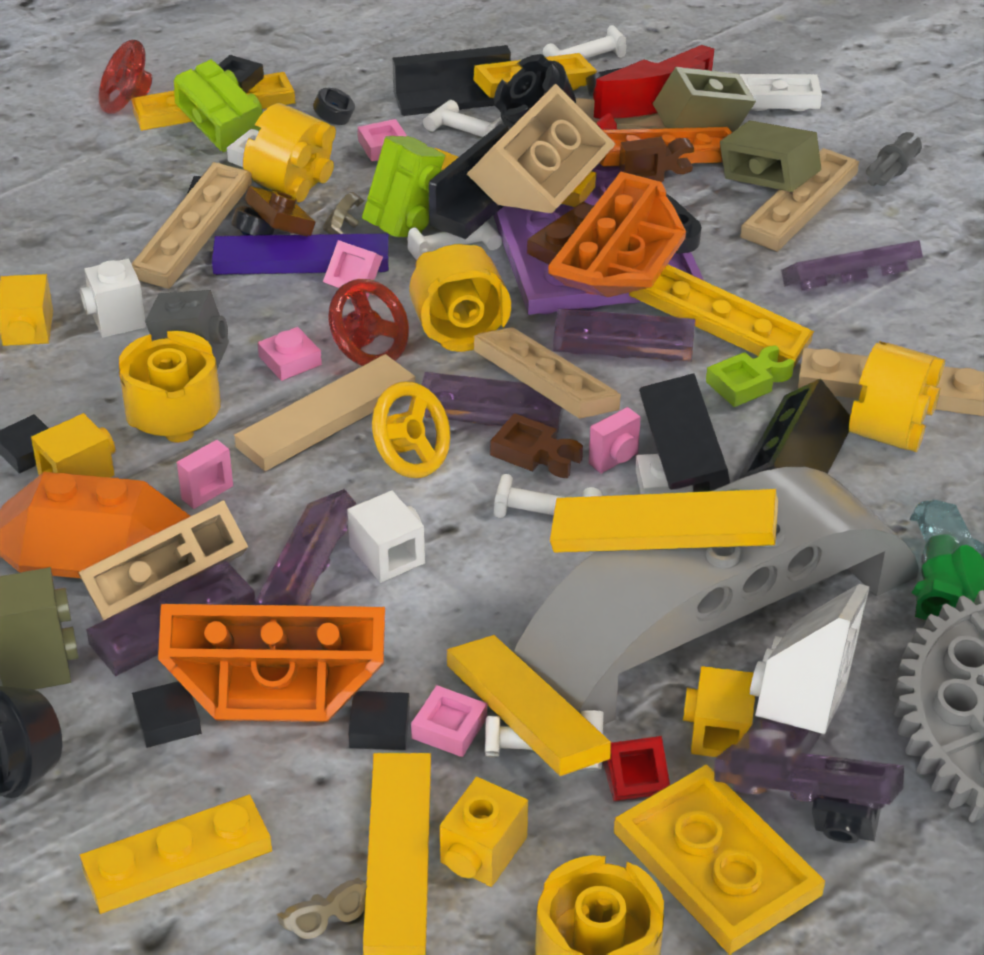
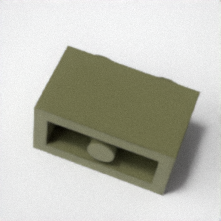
[653,67,756,132]
[720,120,822,192]
[0,567,79,690]

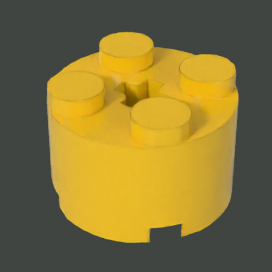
[243,103,336,203]
[409,244,511,352]
[119,331,221,443]
[849,341,945,452]
[535,855,664,955]

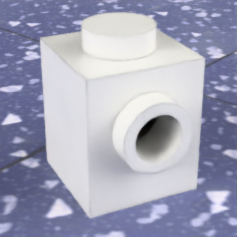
[80,258,146,338]
[347,490,425,583]

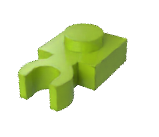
[706,346,794,407]

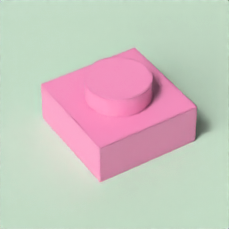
[358,119,407,162]
[323,240,383,299]
[258,327,322,381]
[589,407,641,474]
[177,440,233,509]
[411,685,487,757]

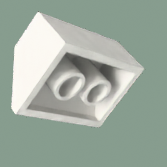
[750,584,870,734]

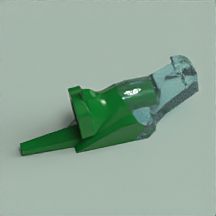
[909,499,984,620]

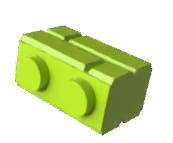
[174,59,263,153]
[362,136,445,237]

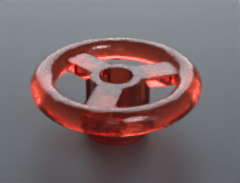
[98,39,152,114]
[328,279,409,366]

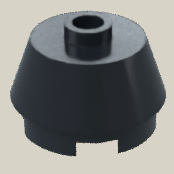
[494,54,576,128]
[0,686,62,798]

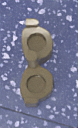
[323,192,365,234]
[276,878,367,939]

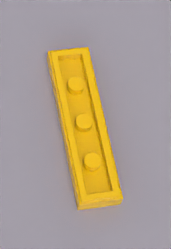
[131,72,295,131]
[629,264,814,369]
[550,489,778,553]
[446,635,611,776]
[363,753,431,955]

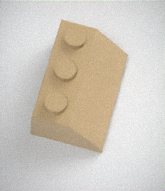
[467,84,616,214]

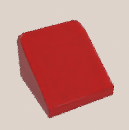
[603,736,670,802]

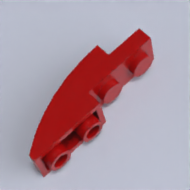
[593,45,715,119]

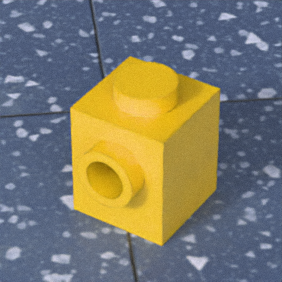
[0,274,53,346]
[31,413,116,478]
[683,666,755,761]
[440,776,528,887]

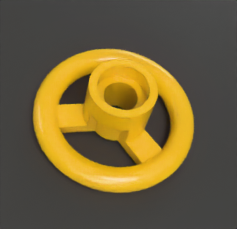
[372,381,450,478]

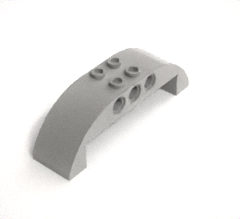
[514,467,919,725]

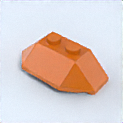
[548,171,686,298]
[0,472,191,579]
[158,604,385,722]

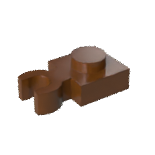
[619,137,694,182]
[490,413,583,478]

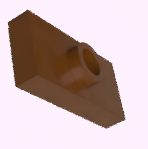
[245,186,316,237]

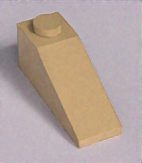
[78,500,248,621]

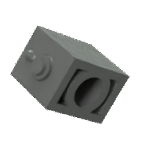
[145,290,229,369]

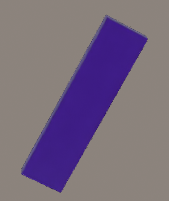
[212,233,389,275]

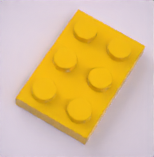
[614,764,825,955]

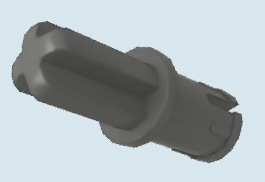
[866,132,922,186]

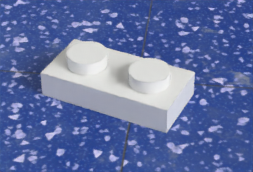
[740,74,822,111]

